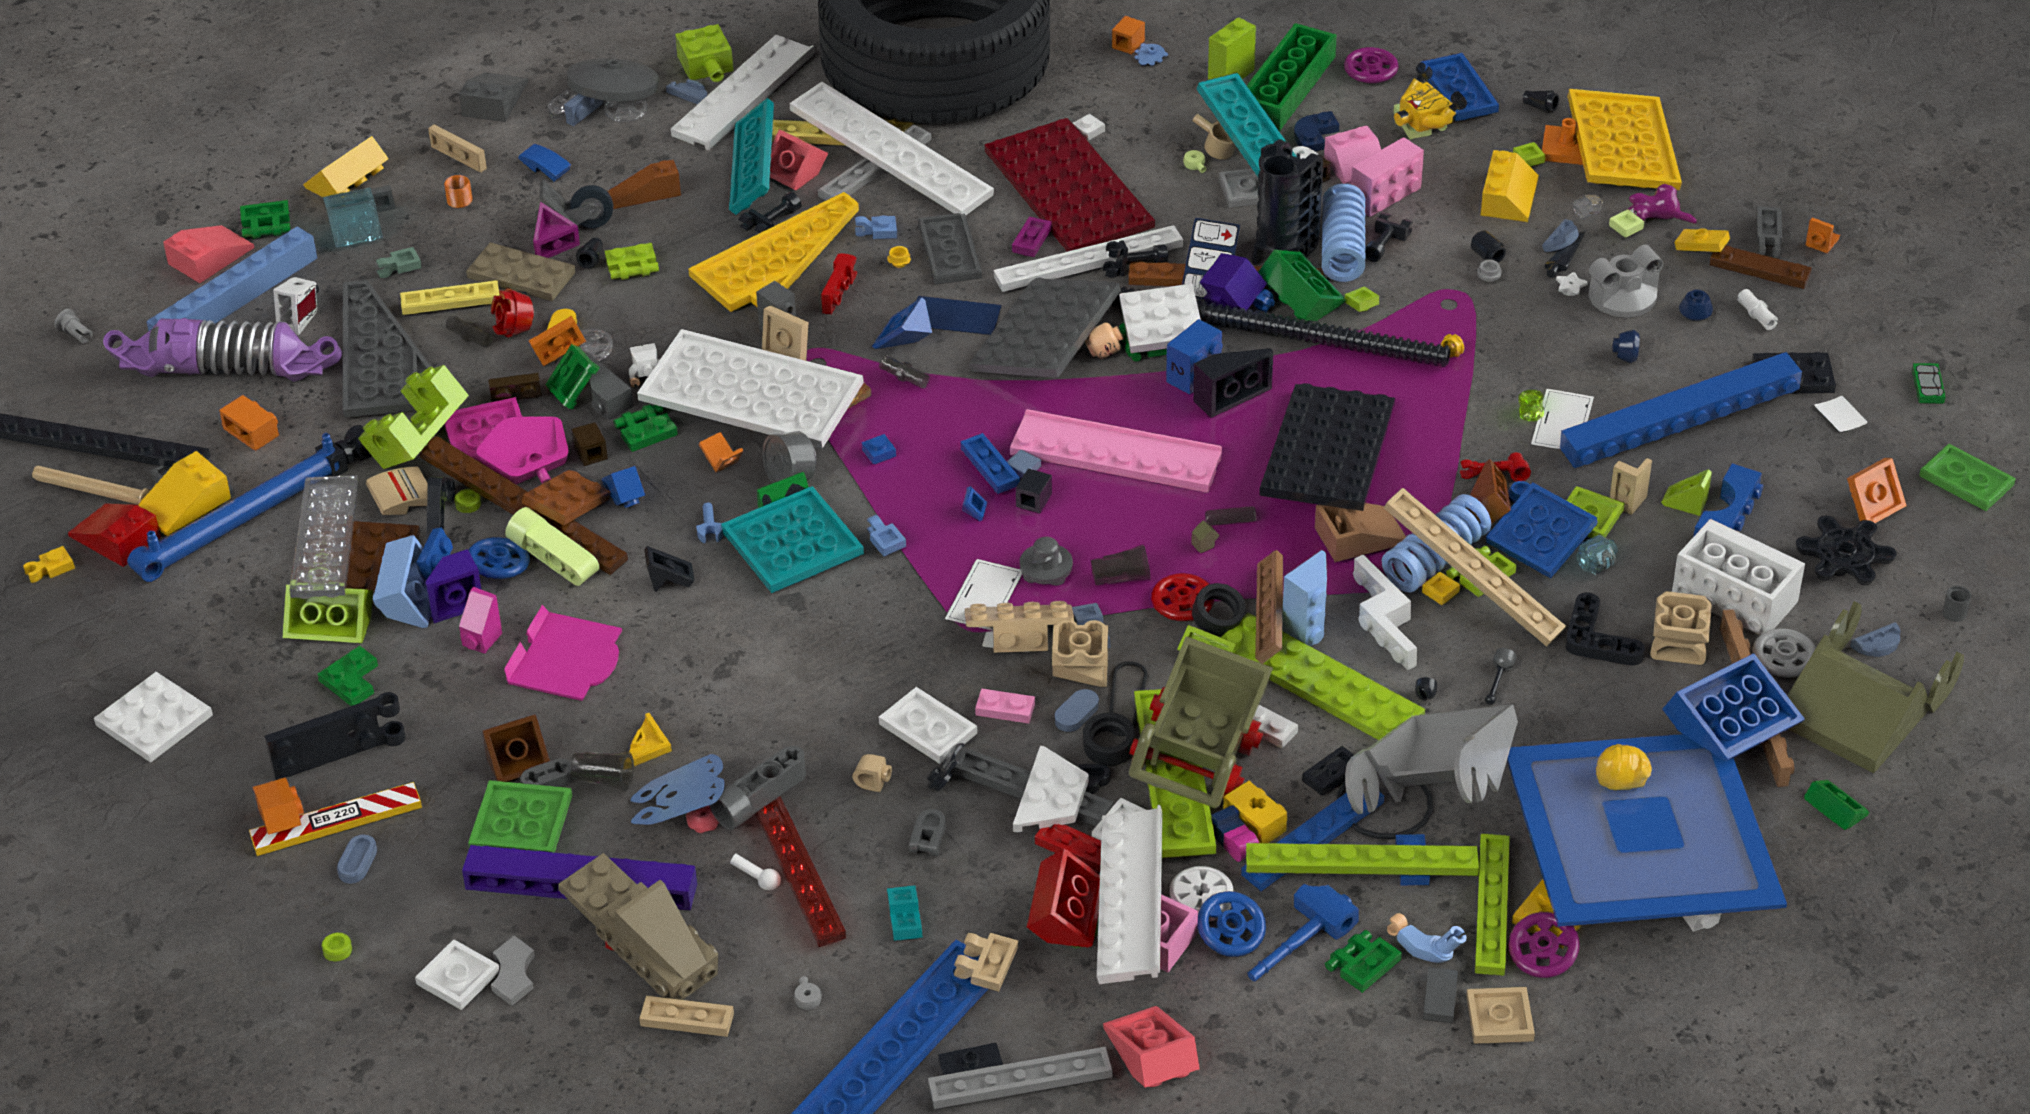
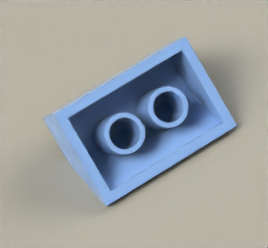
[373,535,431,628]
[1282,550,1327,646]

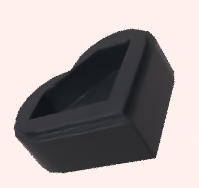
[1079,764,1111,794]

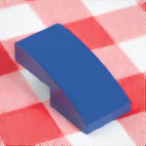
[518,144,571,181]

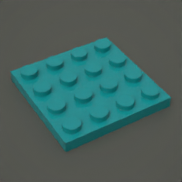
[721,486,864,593]

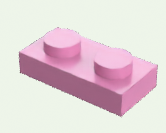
[975,689,1035,724]

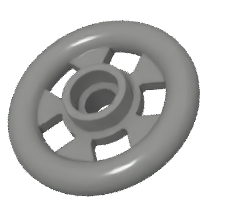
[1752,628,1816,678]

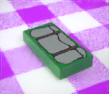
[1912,363,1946,404]

